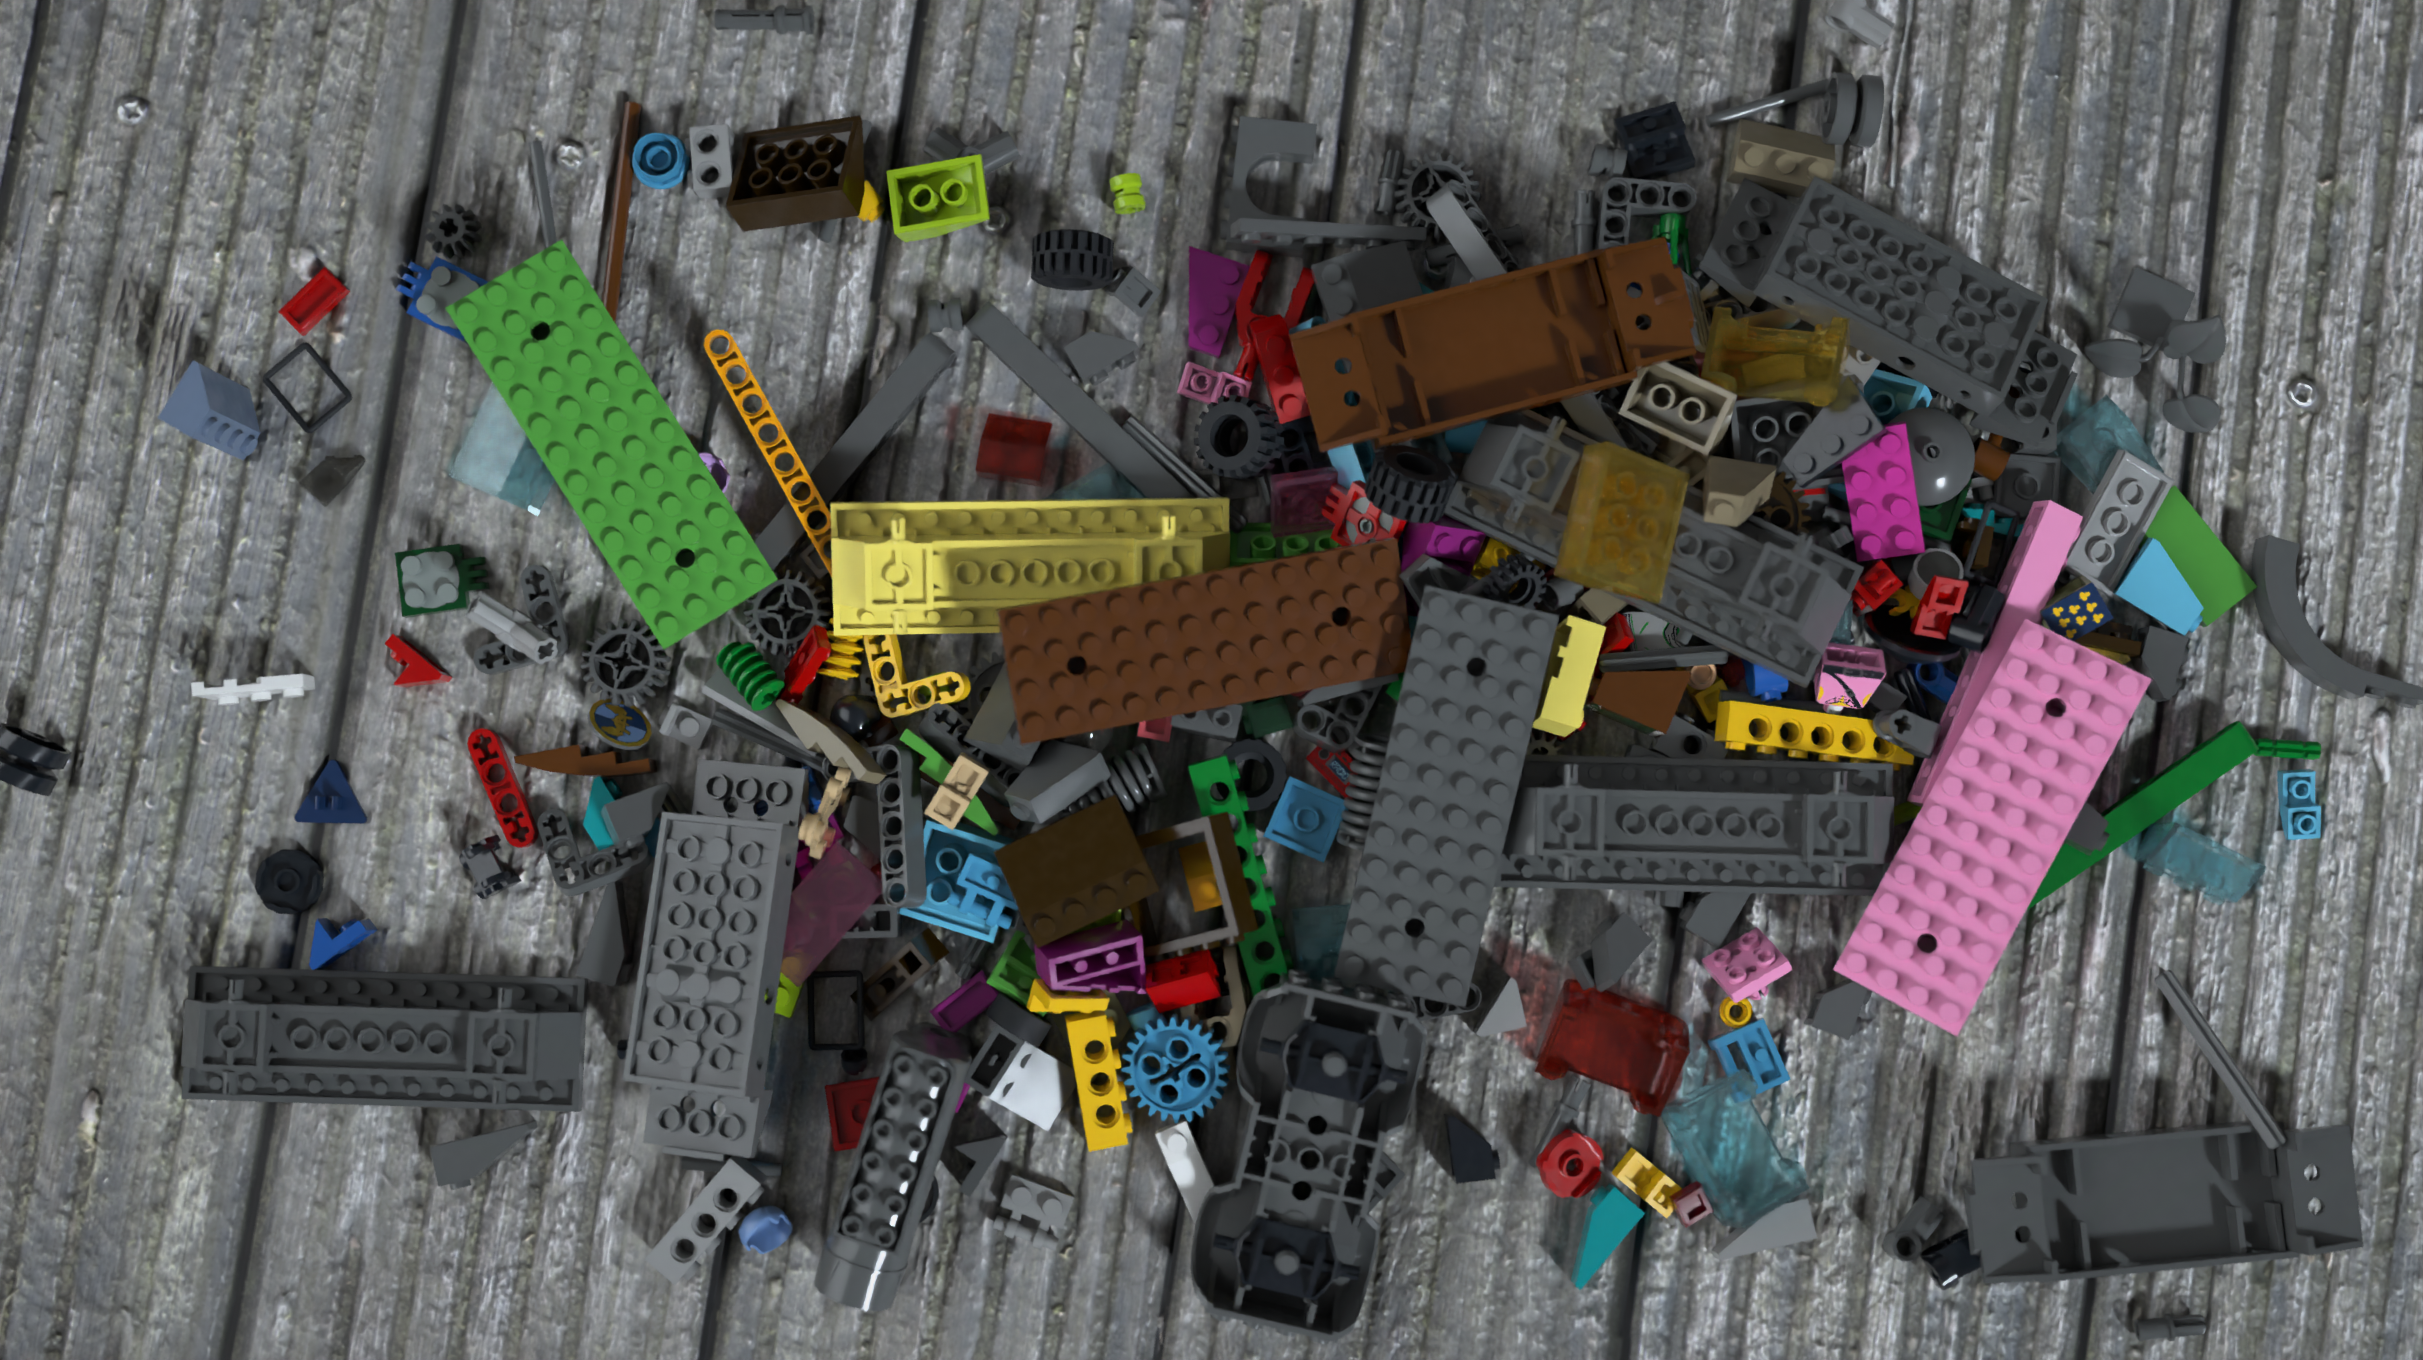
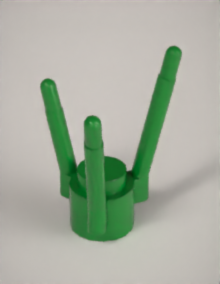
[1652,213,1692,278]

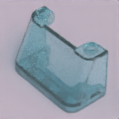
[1659,1069,1809,1228]

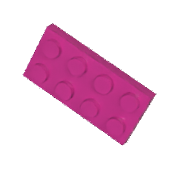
[1842,421,1925,562]

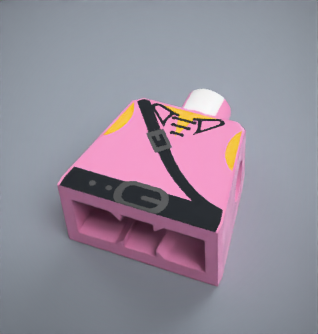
[1814,642,1886,715]

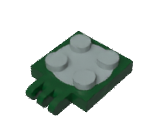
[395,544,490,618]

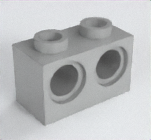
[685,124,736,199]

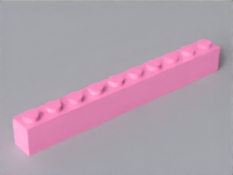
[1906,500,2083,808]

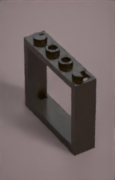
[1123,812,1258,963]

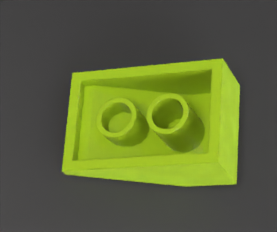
[886,154,990,242]

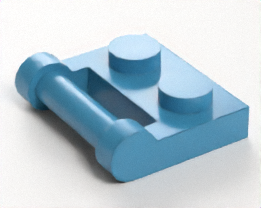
[1707,1018,1791,1103]

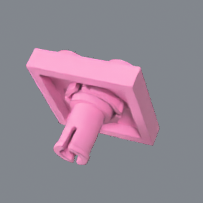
[1701,927,1792,1004]

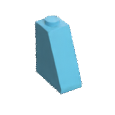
[2113,537,2204,636]

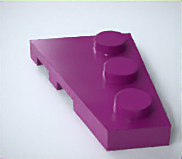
[1189,246,1250,358]

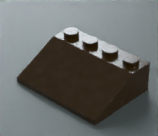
[725,115,865,232]
[994,794,1160,948]

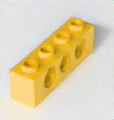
[1064,1011,1132,1152]

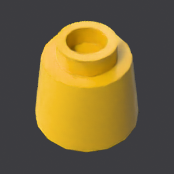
[856,180,885,223]

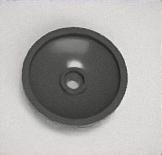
[1888,407,1975,506]

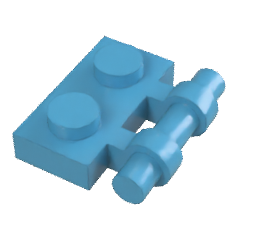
[947,851,1018,930]

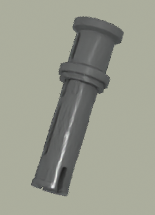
[714,5,814,35]

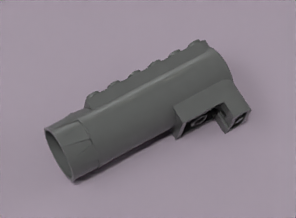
[814,1022,973,1311]

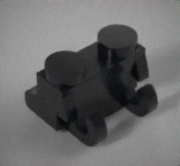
[459,835,521,899]

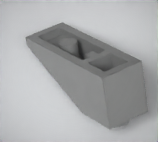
[1712,1191,1817,1260]

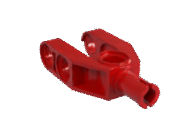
[1233,249,1315,382]

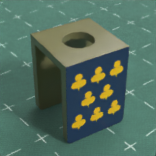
[2040,575,2113,641]

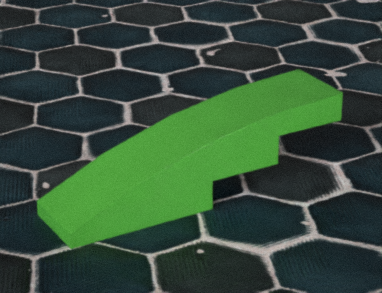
[900,729,999,836]

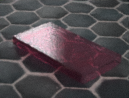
[780,842,883,987]

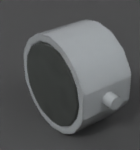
[1908,548,1964,600]

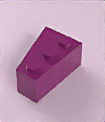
[1034,919,1147,994]

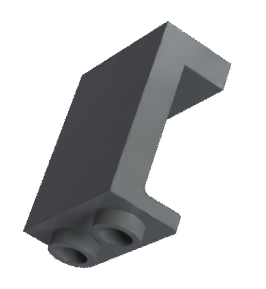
[1171,704,1243,743]

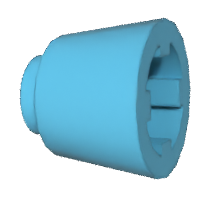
[1126,1002,1163,1032]

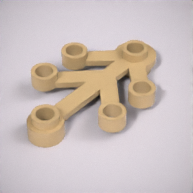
[799,767,852,860]

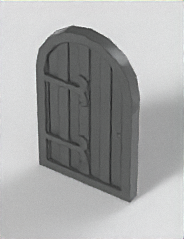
[1681,270,1712,353]

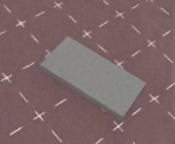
[2064,449,2175,596]

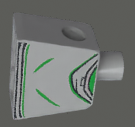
[1621,612,1700,671]

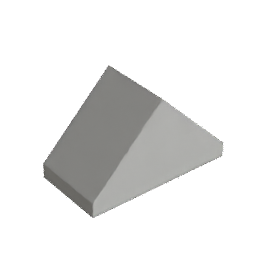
[1473,976,1527,1037]

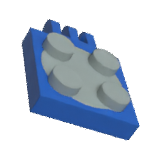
[396,256,488,343]

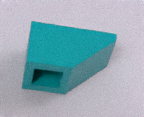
[583,776,623,851]

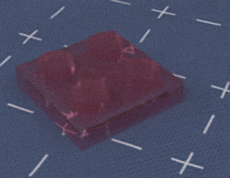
[1271,466,1338,538]

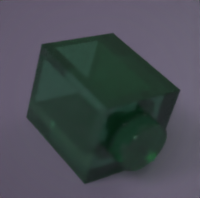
[1241,695,1293,740]

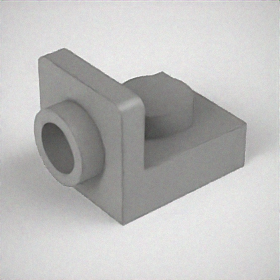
[659,703,713,750]

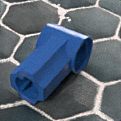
[1906,663,1959,705]

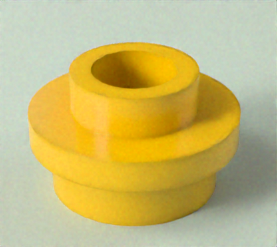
[1719,996,1753,1028]

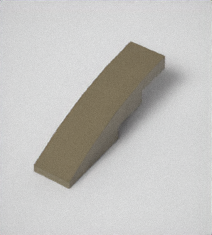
[775,699,887,784]

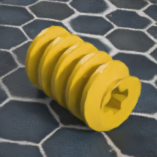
[817,609,865,680]

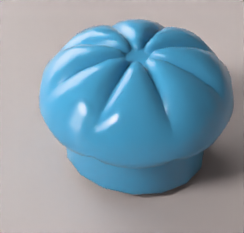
[632,132,690,189]

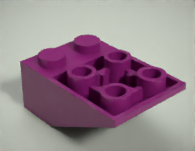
[1401,515,1486,617]

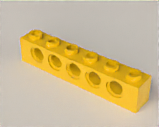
[1714,700,1914,771]

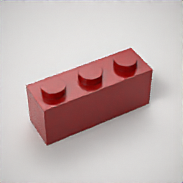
[1249,314,1310,424]

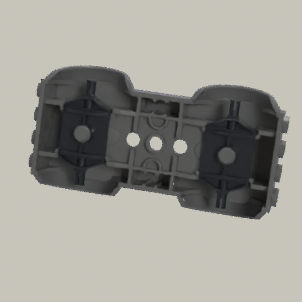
[1191,969,1427,1344]

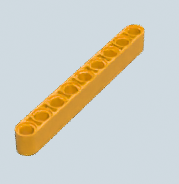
[704,329,832,577]

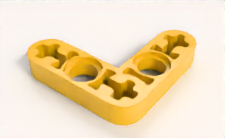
[863,635,971,718]

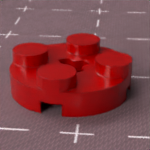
[1536,1129,1603,1198]

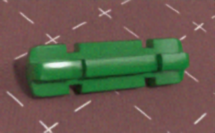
[2254,738,2321,760]

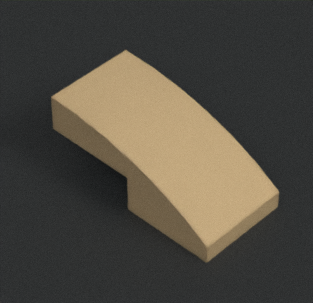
[924,752,990,830]

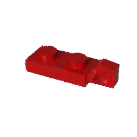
[776,625,831,703]

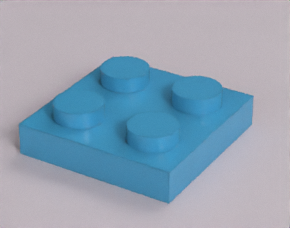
[1263,776,1347,863]

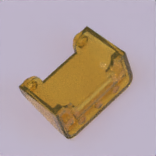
[1701,307,1850,406]

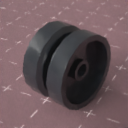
[0,723,72,796]

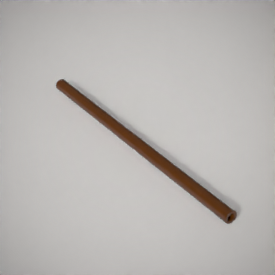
[602,102,641,324]

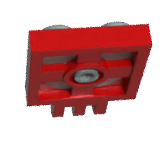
[1321,480,1406,546]

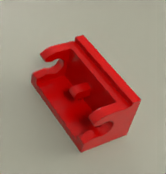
[1145,949,1221,1013]

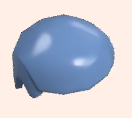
[739,1206,793,1254]

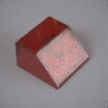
[975,413,1053,487]

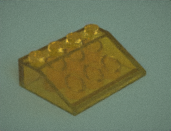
[1554,441,1690,604]

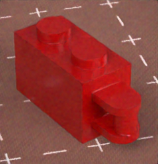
[1845,559,1904,617]

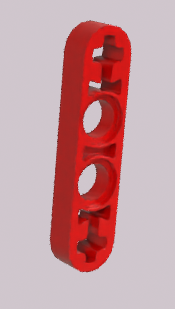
[467,728,539,848]

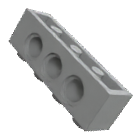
[644,1156,767,1285]

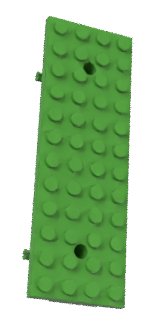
[445,239,778,650]

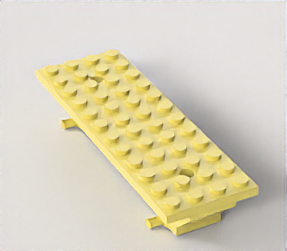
[831,497,1230,636]

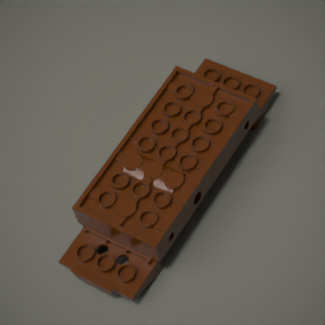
[1289,237,1697,453]

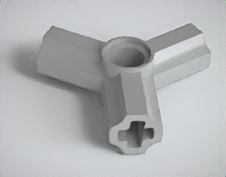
[465,591,558,665]

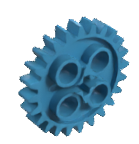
[1121,1014,1230,1123]

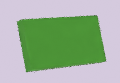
[2138,485,2257,627]

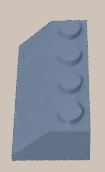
[158,360,260,461]

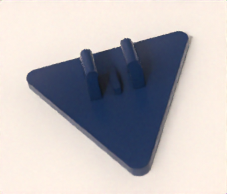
[294,760,367,824]

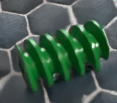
[716,641,785,711]

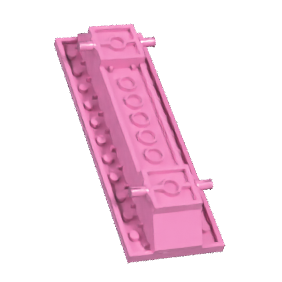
[1833,619,2152,1037]

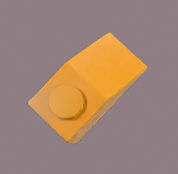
[1178,841,1223,912]

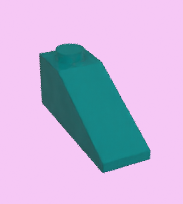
[1571,1183,1645,1290]

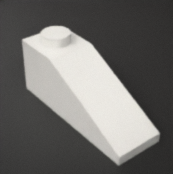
[1155,1118,1215,1223]

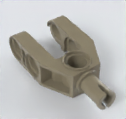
[1174,944,1252,1080]

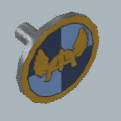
[588,699,652,753]

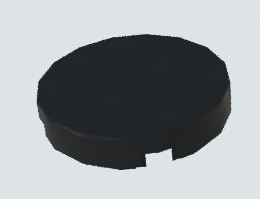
[255,849,324,914]

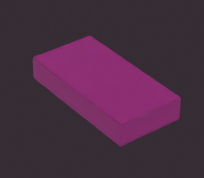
[929,971,999,1032]

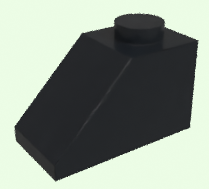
[1444,1113,1500,1184]

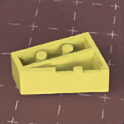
[1532,615,1606,737]

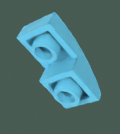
[2277,769,2321,840]

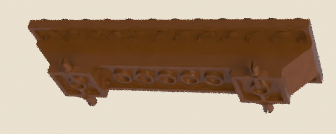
[997,537,1412,745]

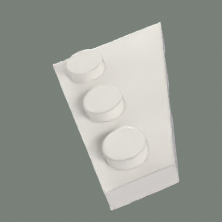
[191,674,315,705]

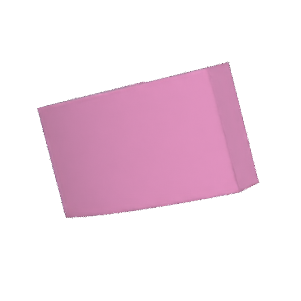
[1177,362,1252,404]

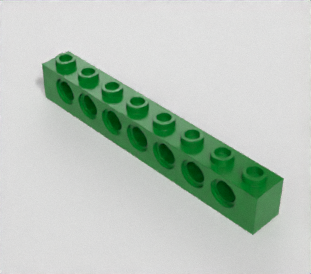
[1188,753,1294,997]

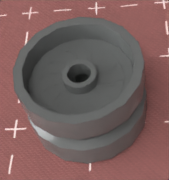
[1821,72,1884,148]

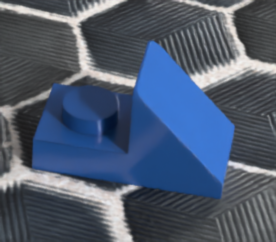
[309,918,377,970]

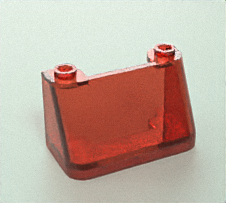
[1534,979,1690,1117]

